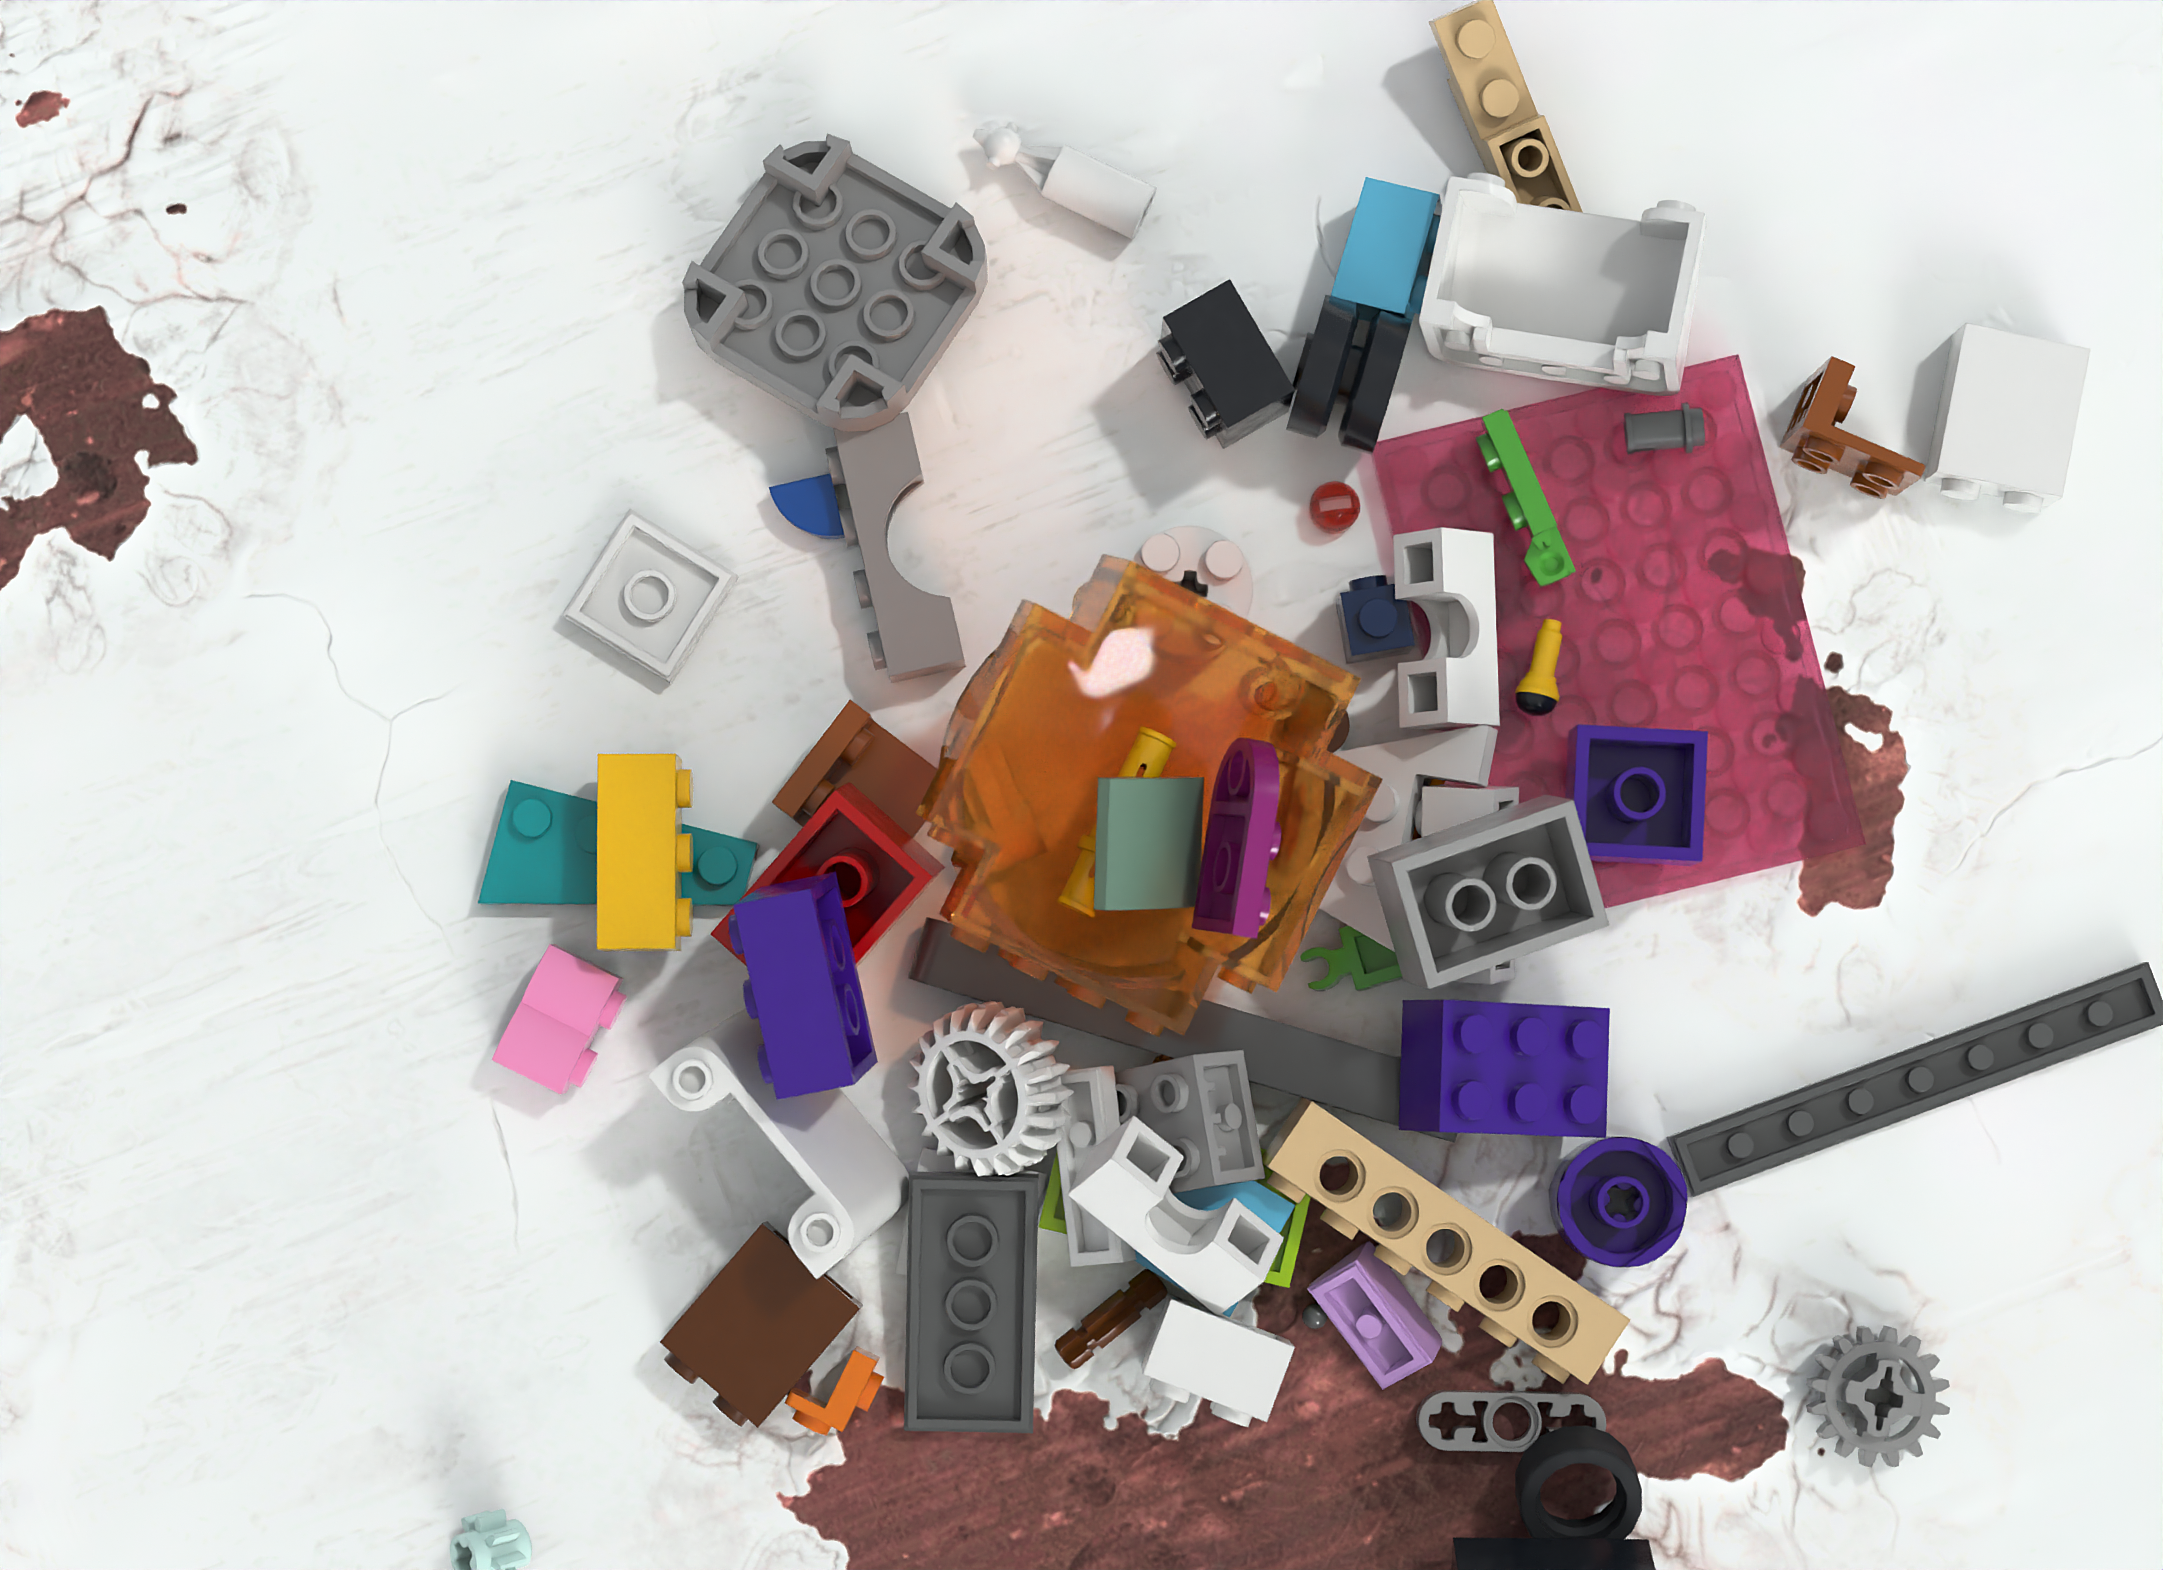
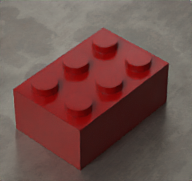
[710,782,945,967]

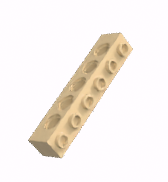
[1262,1097,1630,1385]

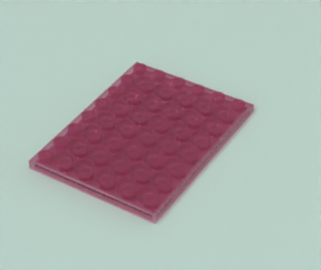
[1371,354,1866,909]

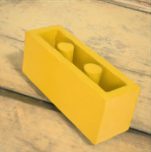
[597,754,693,951]

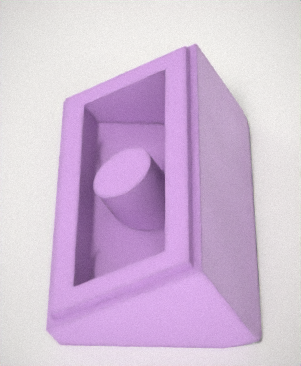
[1307,1242,1442,1390]

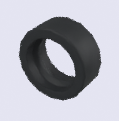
[1515,1426,1642,1539]

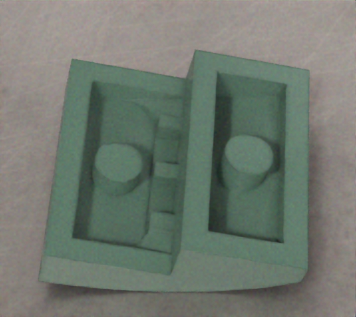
[1094,776,1204,910]

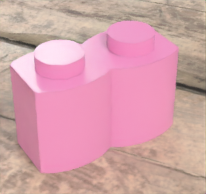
[492,944,627,1094]

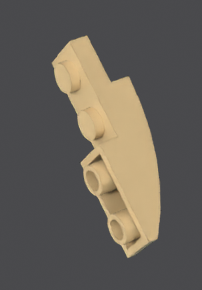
[1428,0,1583,212]

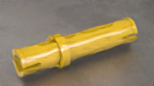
[1057,726,1177,919]

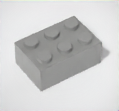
[1367,795,1609,989]

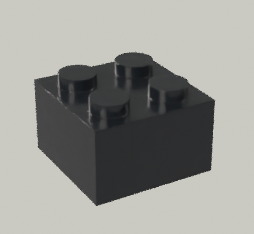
[1156,279,1295,449]

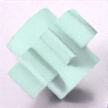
[450,1509,532,1570]

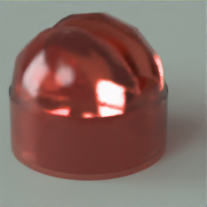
[1309,481,1360,534]

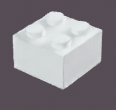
[1141,1293,1295,1427]

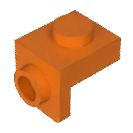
[785,1346,884,1436]

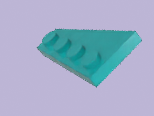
[478,780,759,906]

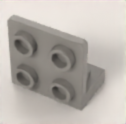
[1114,1050,1265,1194]

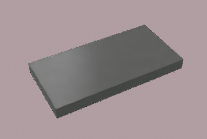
[904,1171,1039,1433]

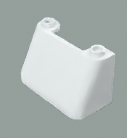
[1419,172,1706,396]
[647,1008,909,1279]

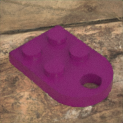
[1191,737,1281,939]

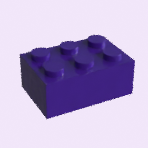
[728,872,878,1100]
[1399,999,1610,1138]

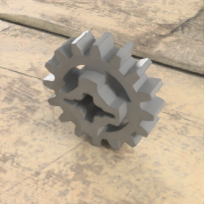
[1806,1326,1950,1467]

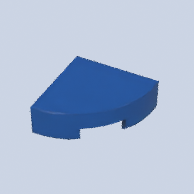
[769,474,845,539]

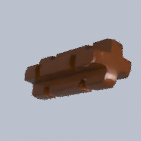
[1054,1269,1168,1369]

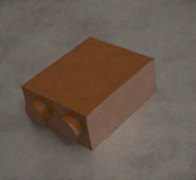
[660,1221,863,1428]

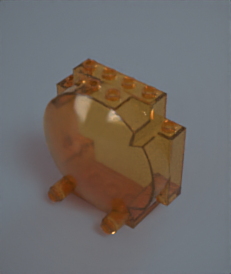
[916,554,1383,1037]

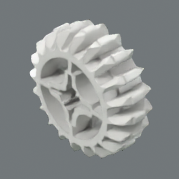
[907,1001,1075,1176]

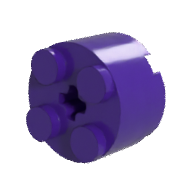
[1548,1136,1688,1268]

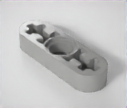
[1416,1390,1606,1452]

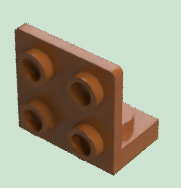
[1779,356,1926,499]
[772,700,953,838]

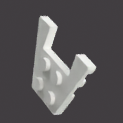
[1276,725,1498,952]

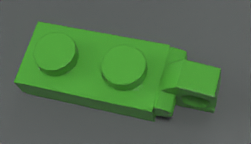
[1475,408,1576,588]

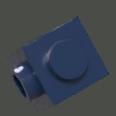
[1335,575,1415,664]

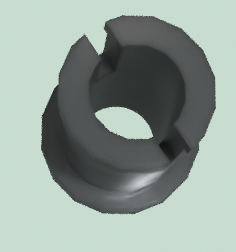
[1624,402,1705,455]

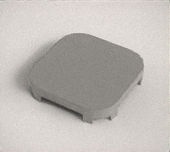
[682,134,988,432]

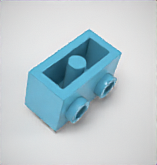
[1331,177,1443,328]

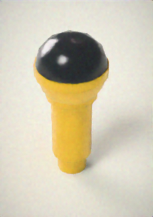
[1515,619,1563,716]

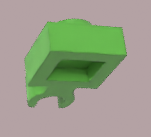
[1300,926,1403,992]

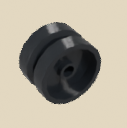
[1286,295,1412,455]

